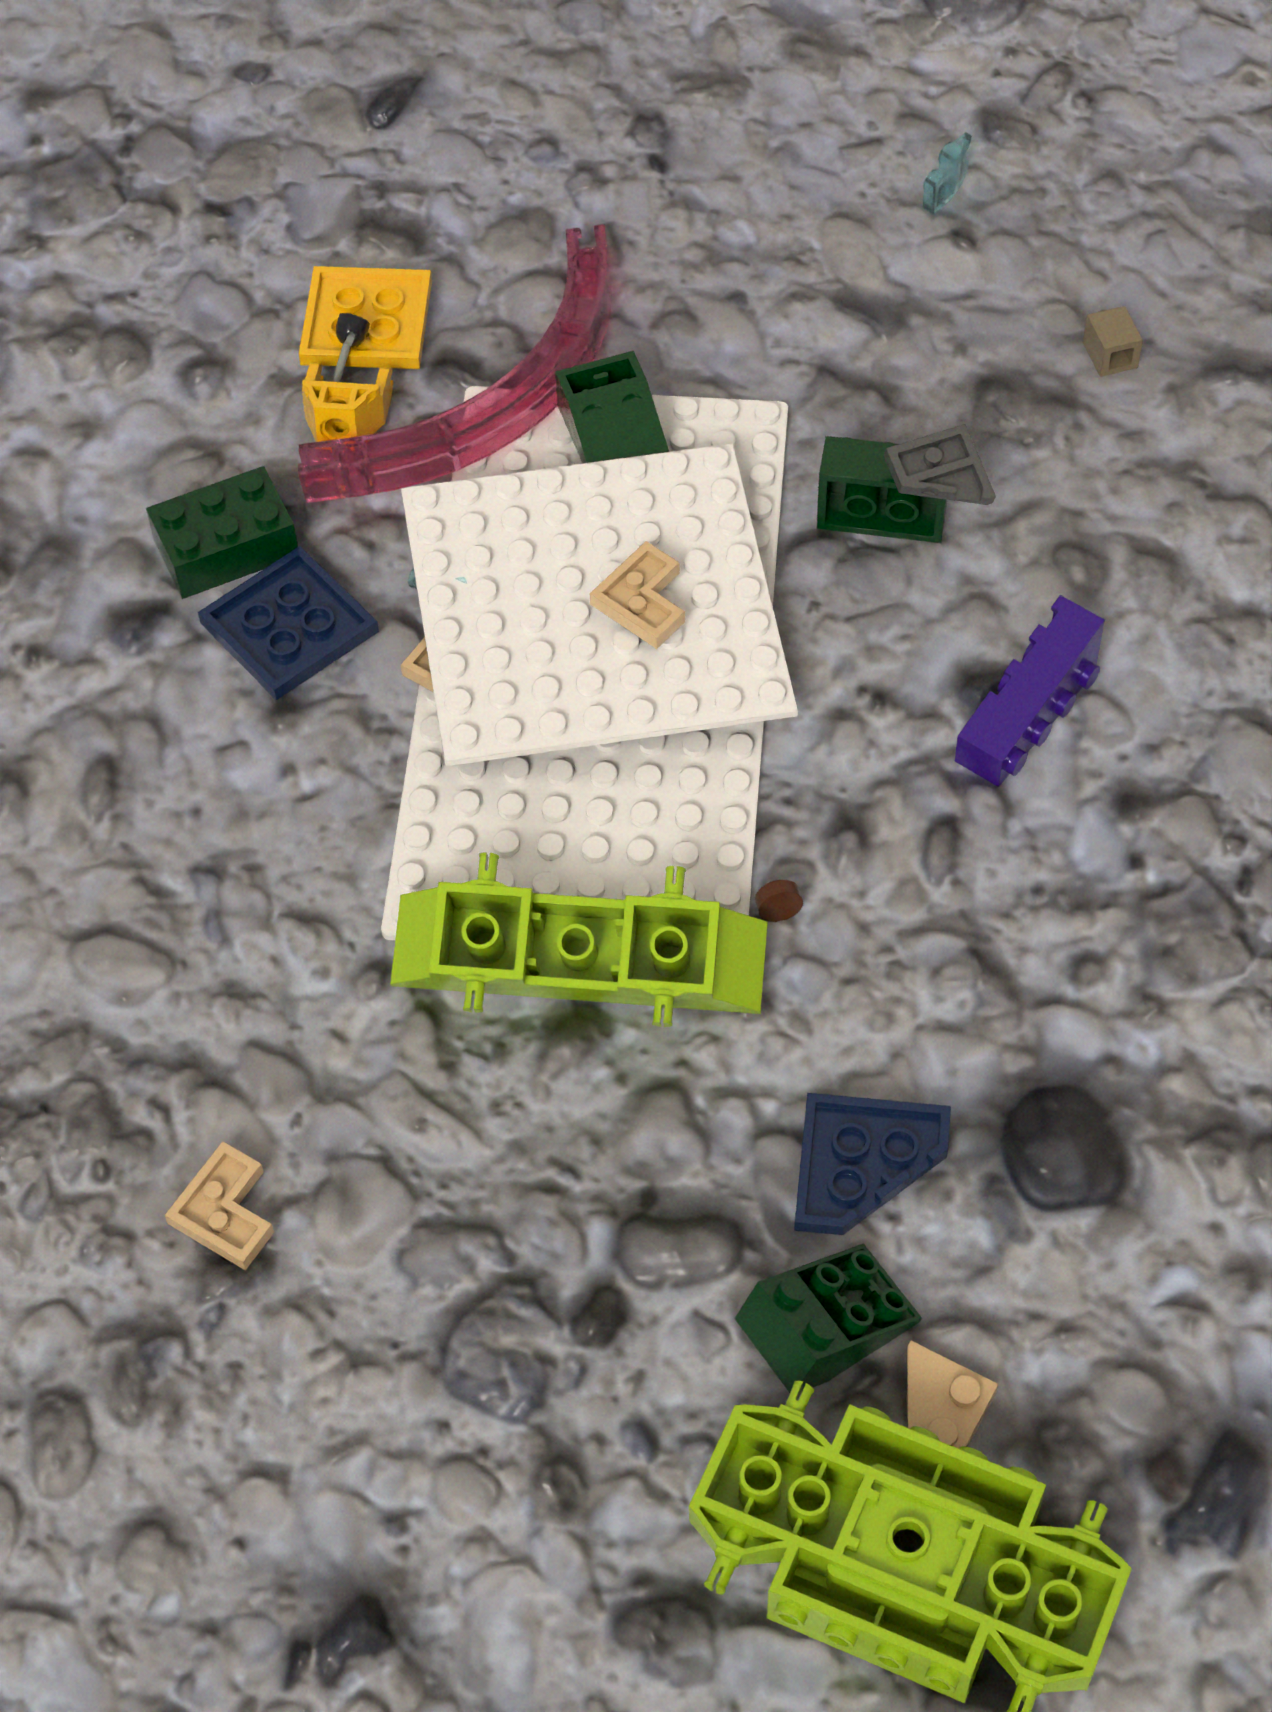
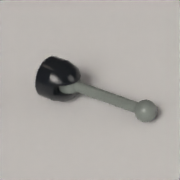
[332,313,370,382]

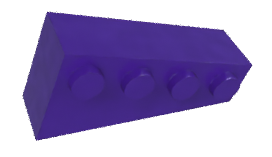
[954,595,1105,787]

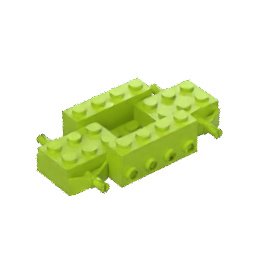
[689,1381,1132,1712]

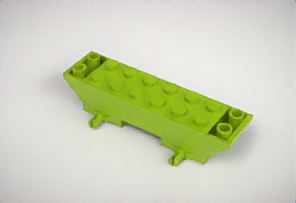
[390,852,768,1027]

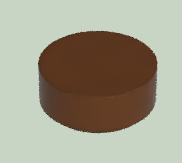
[755,880,803,922]

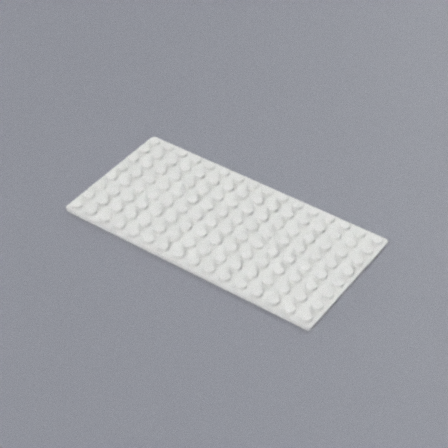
[381,386,788,940]

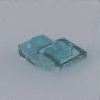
[923,132,972,215]

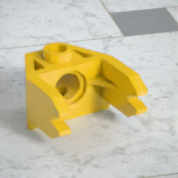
[302,362,393,448]

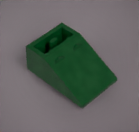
[555,351,669,464]
[734,1243,922,1393]

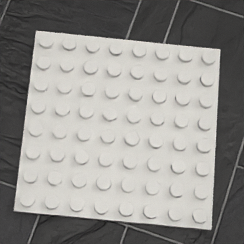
[401,443,798,766]

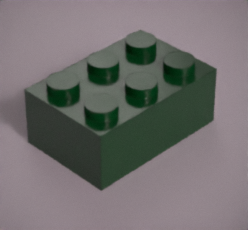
[816,436,947,543]
[146,466,298,599]

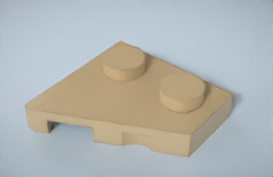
[906,1341,998,1449]

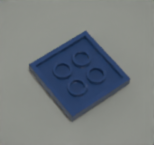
[197,546,379,700]

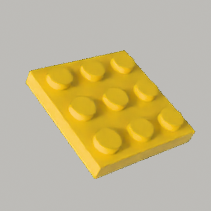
[299,266,432,369]

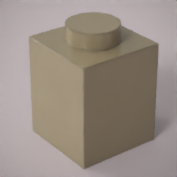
[1083,306,1143,377]

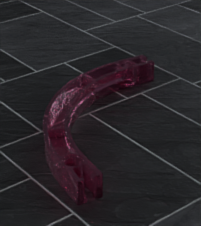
[298,224,612,503]

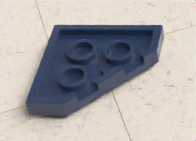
[794,1093,951,1235]

